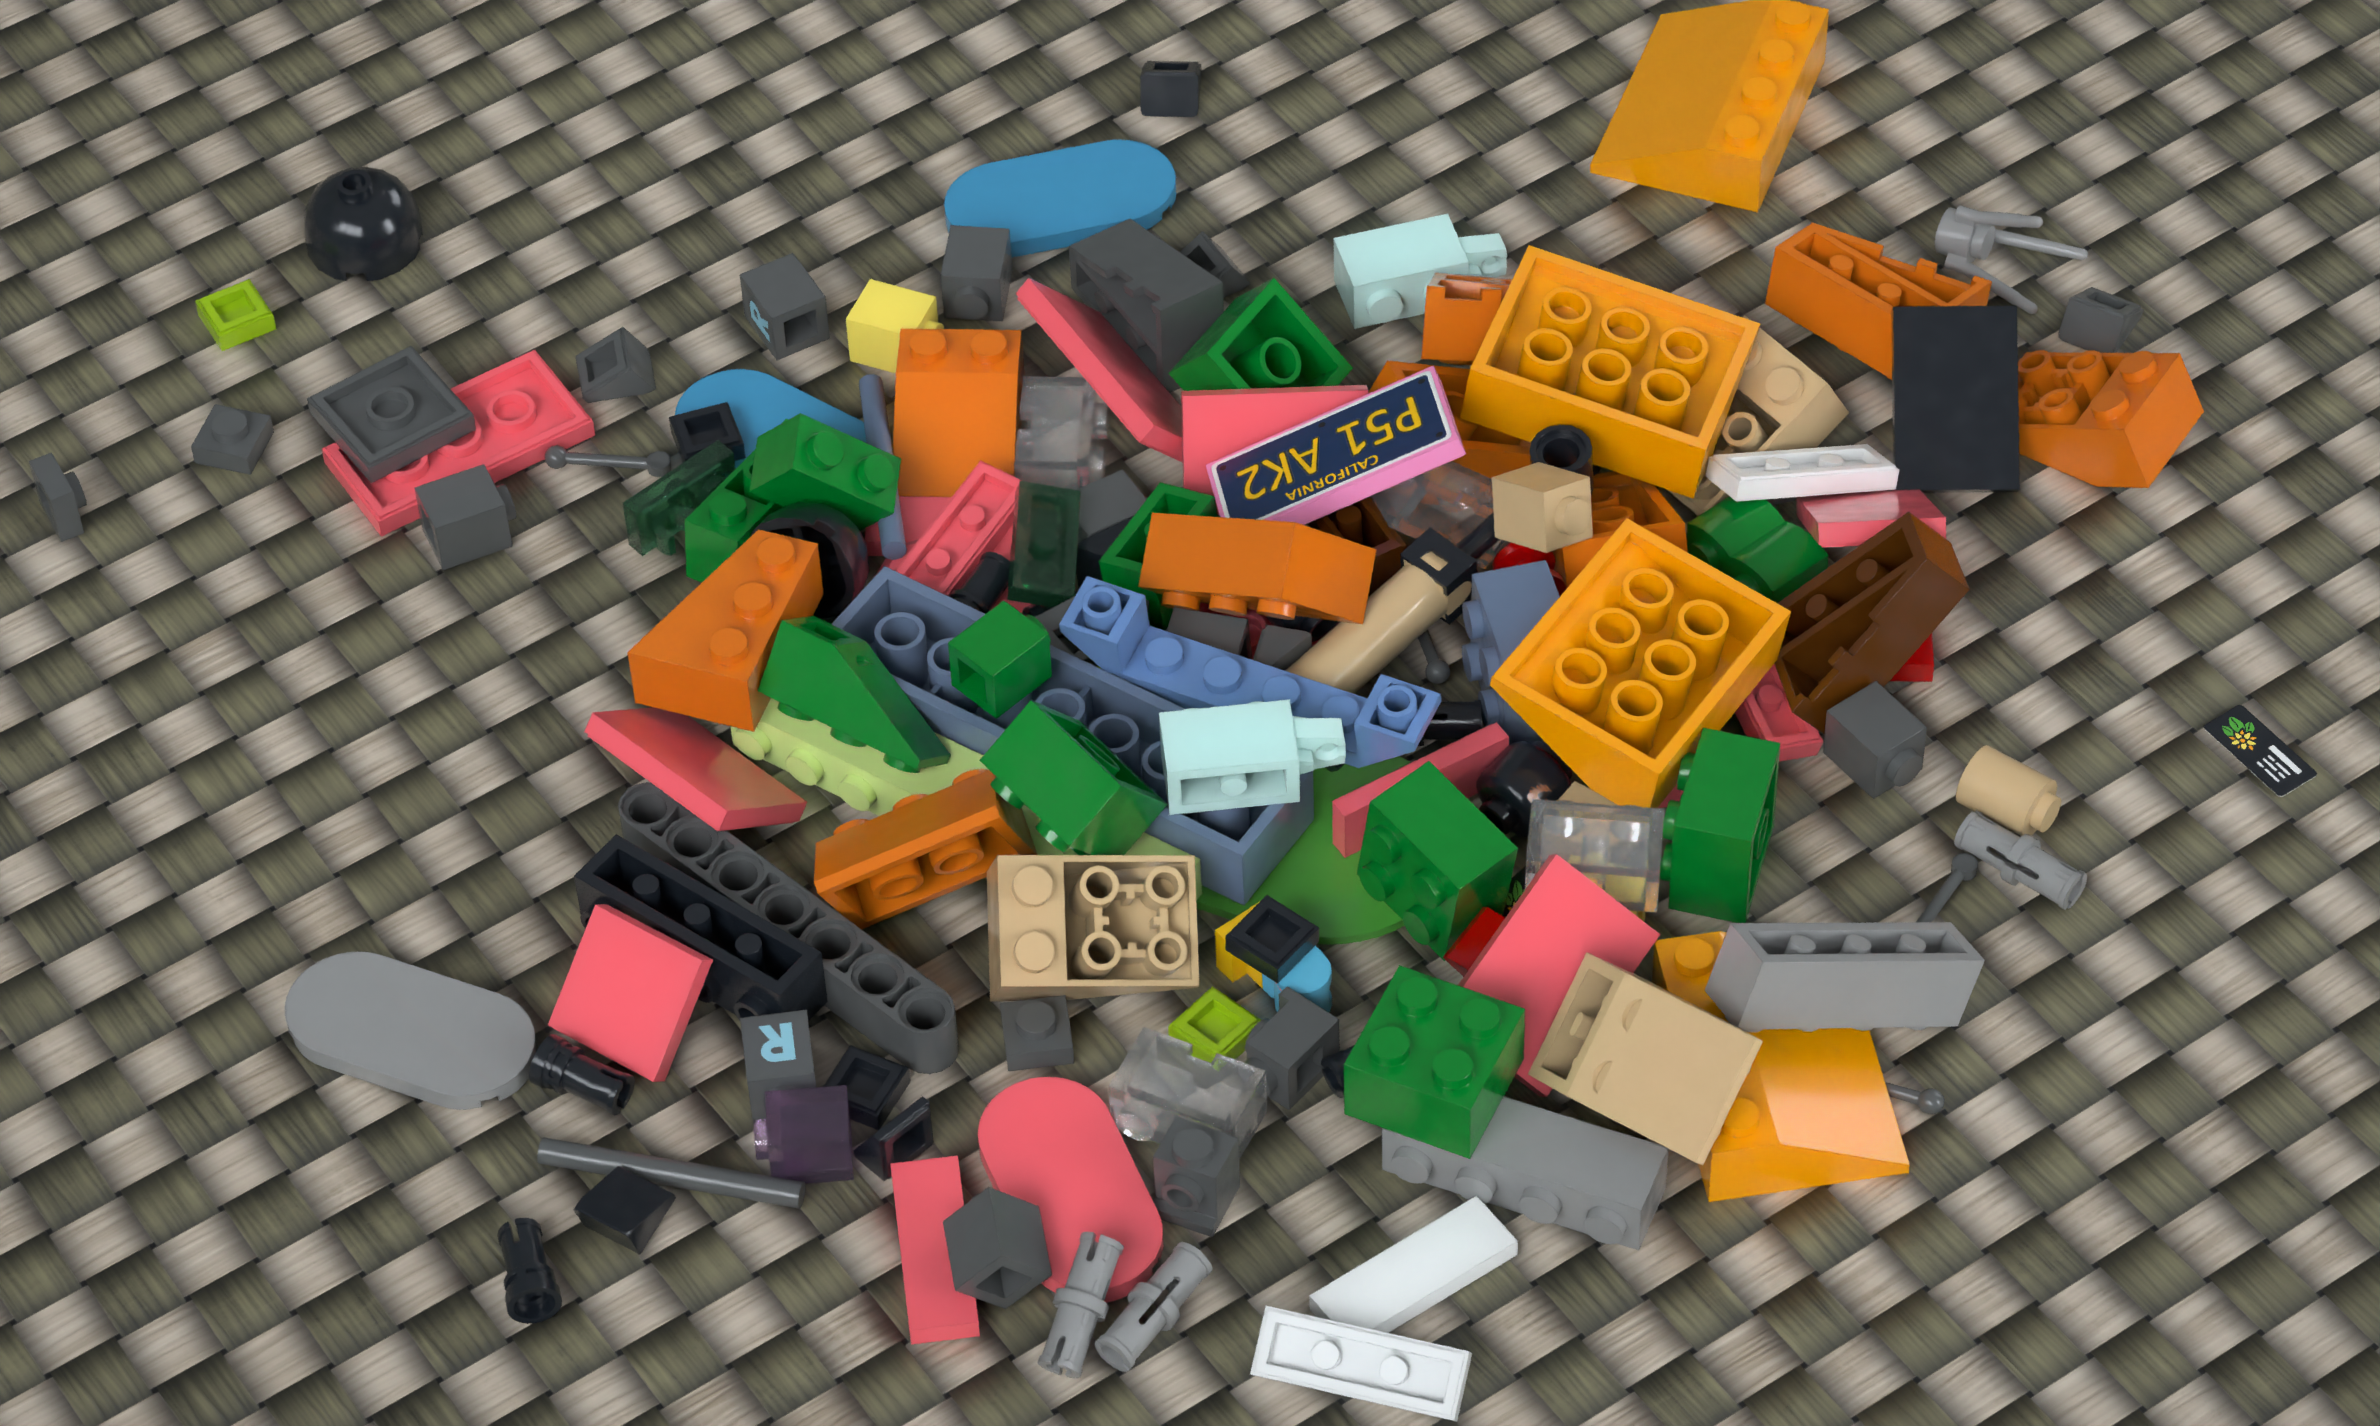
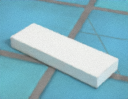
[1705,444,1899,502]
[1309,1196,1518,1333]
[1250,1306,1472,1422]

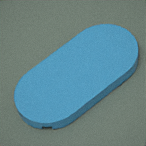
[944,140,1176,257]
[675,369,867,478]

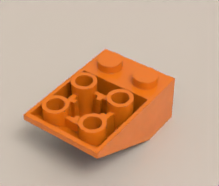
[2018,350,2204,488]

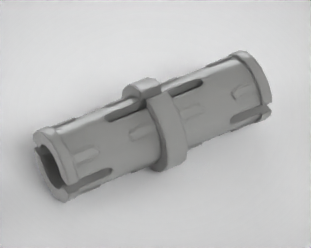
[1954,810,2087,910]
[1038,1232,1124,1378]
[1094,1242,1213,1372]

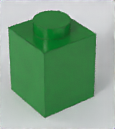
[948,601,1052,719]

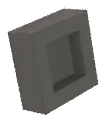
[191,404,274,475]
[29,452,87,542]
[1000,995,1074,1072]

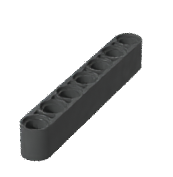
[618,782,959,1074]

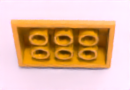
[1590,0,1829,212]
[1460,245,1760,499]
[1490,518,1791,822]
[1652,931,1910,1202]

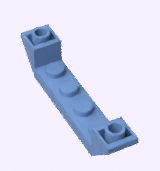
[1059,576,1441,768]

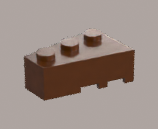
[1774,512,1970,734]

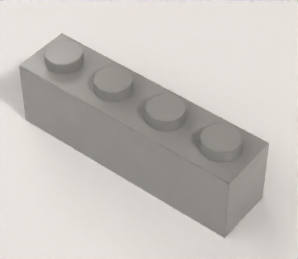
[1705,922,1985,1033]
[1382,1097,1669,1250]

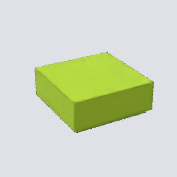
[195,279,276,351]
[1168,986,1261,1075]

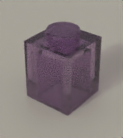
[754,1085,854,1184]

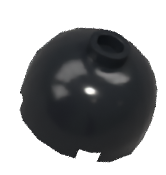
[304,167,423,281]
[750,502,870,624]

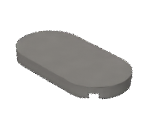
[285,952,537,1110]

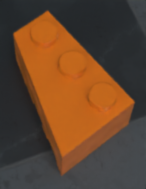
[1765,222,1992,380]
[1421,273,1512,365]
[1138,513,1377,625]
[627,530,823,732]

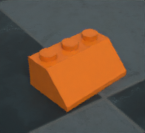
[814,769,1037,930]

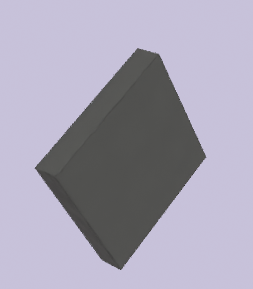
[307,346,476,483]

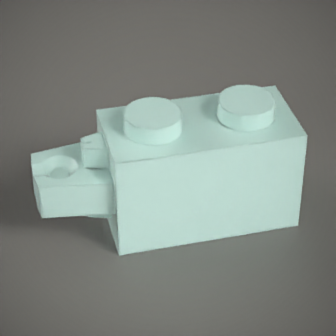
[1334,214,1507,329]
[1159,699,1346,815]

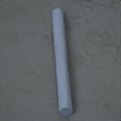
[859,374,907,560]

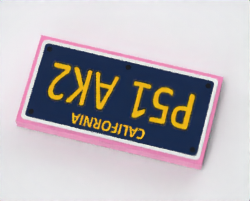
[1206,365,1466,525]

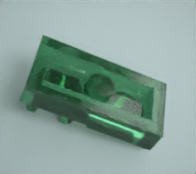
[623,440,736,556]
[1007,481,1081,607]

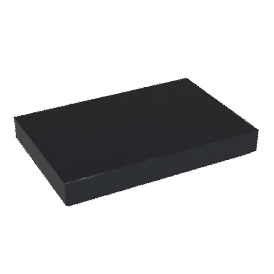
[1891,306,2020,493]

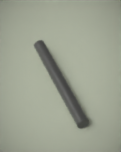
[537,1137,806,1209]

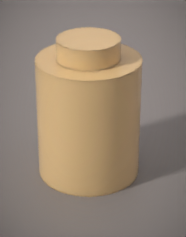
[1956,745,2061,836]

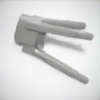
[1935,205,2088,314]

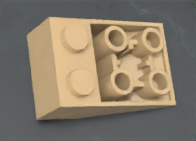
[1665,316,1849,517]
[987,855,1199,1001]
[1528,953,1763,1165]

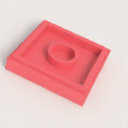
[547,904,713,1082]

